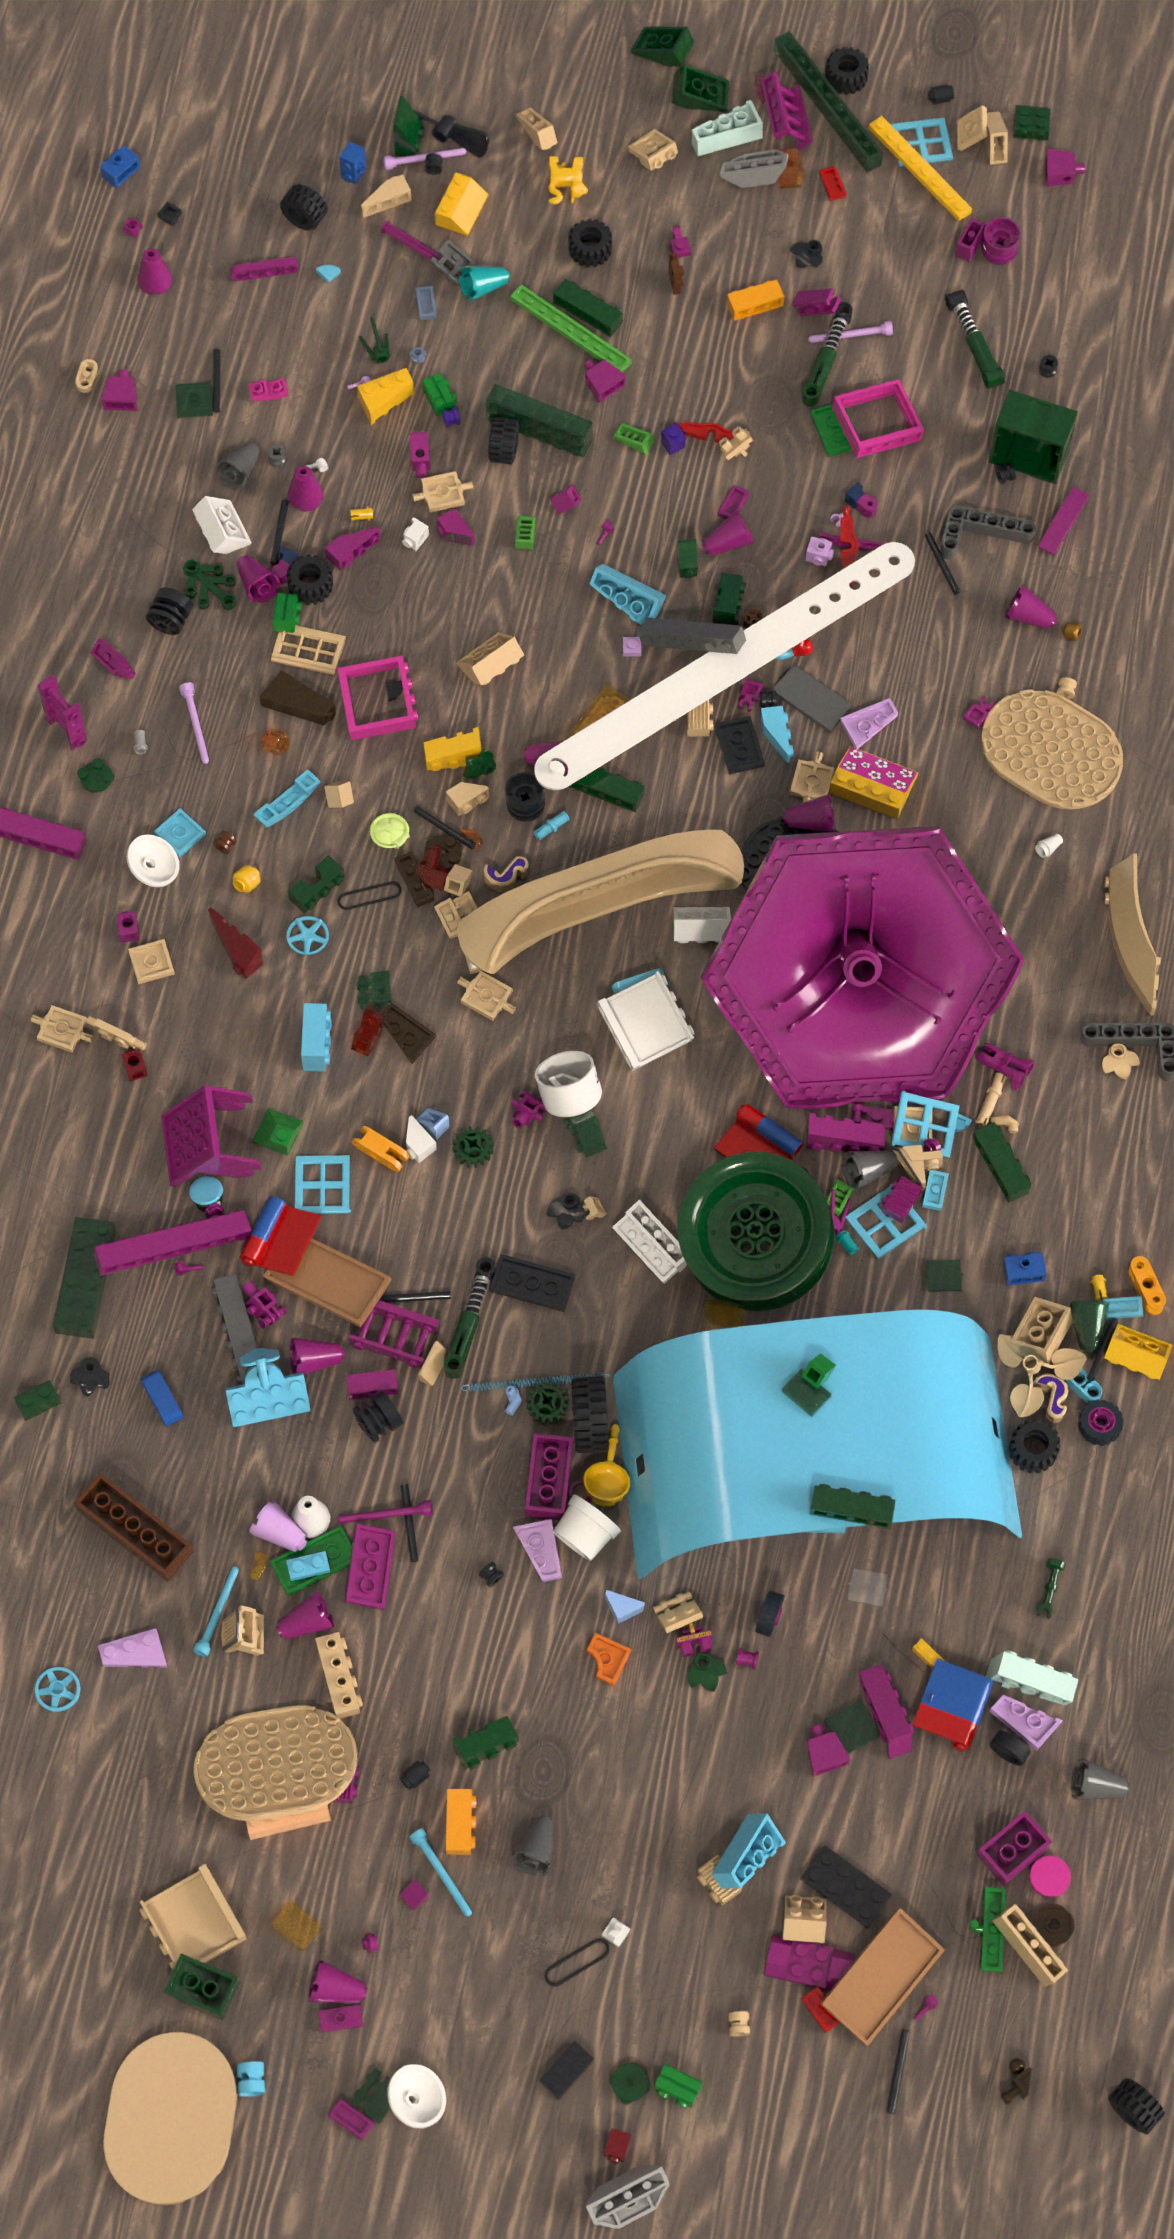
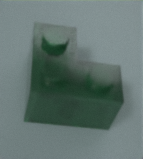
[563,1110,607,1158]

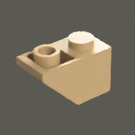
[446,782,489,816]

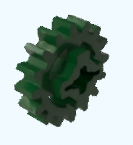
[452,1126,494,1168]
[526,1381,569,1424]

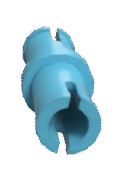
[533,810,570,841]

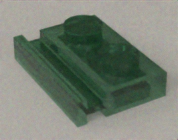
[782,1368,832,1417]

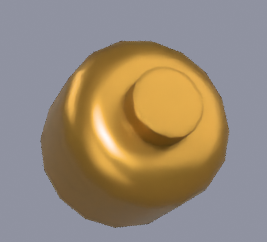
[1062,621,1082,641]

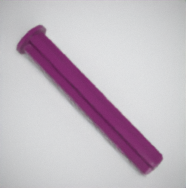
[381,220,441,260]
[819,531,886,551]

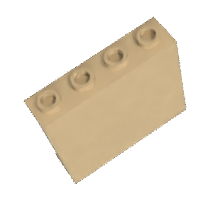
[139,1864,247,1970]

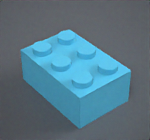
[301,1003,332,1072]

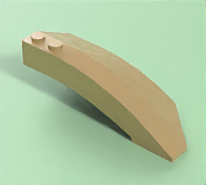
[1104,854,1161,1016]

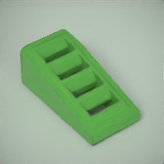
[613,423,654,454]
[515,516,536,550]
[826,1179,853,1217]

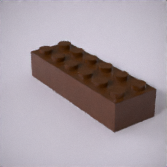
[74,1473,194,1582]

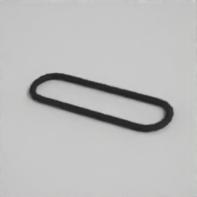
[338,882,401,910]
[545,1939,610,1986]

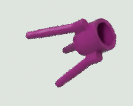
[830,1189,851,1235]

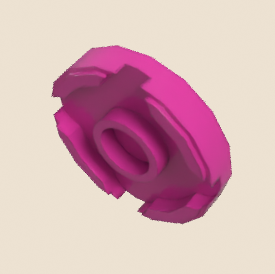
[1030,1856,1071,1898]

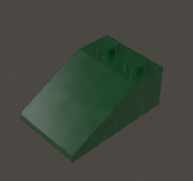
[631,27,694,67]
[672,64,729,112]
[393,96,424,157]
[164,1953,240,2021]

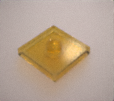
[703,1300,744,1332]

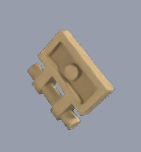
[653,1592,703,1633]

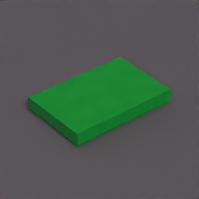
[810,404,860,457]

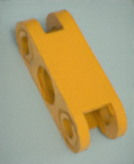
[352,1126,410,1172]
[1128,1256,1166,1315]

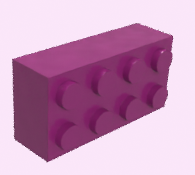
[525,1433,573,1520]

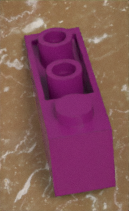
[325,527,380,570]

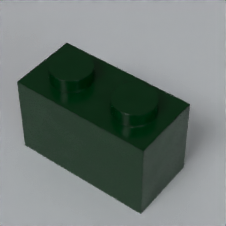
[14,1380,61,1421]

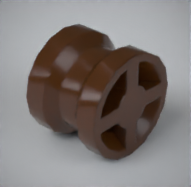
[744,609,763,629]
[213,831,237,854]

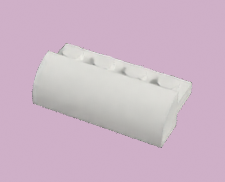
[612,1200,687,1284]

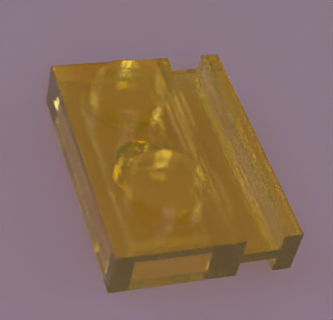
[271,1901,322,1951]

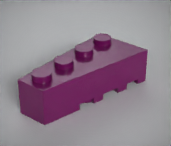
[806,1112,885,1152]

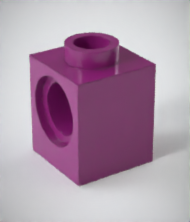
[117,911,139,942]

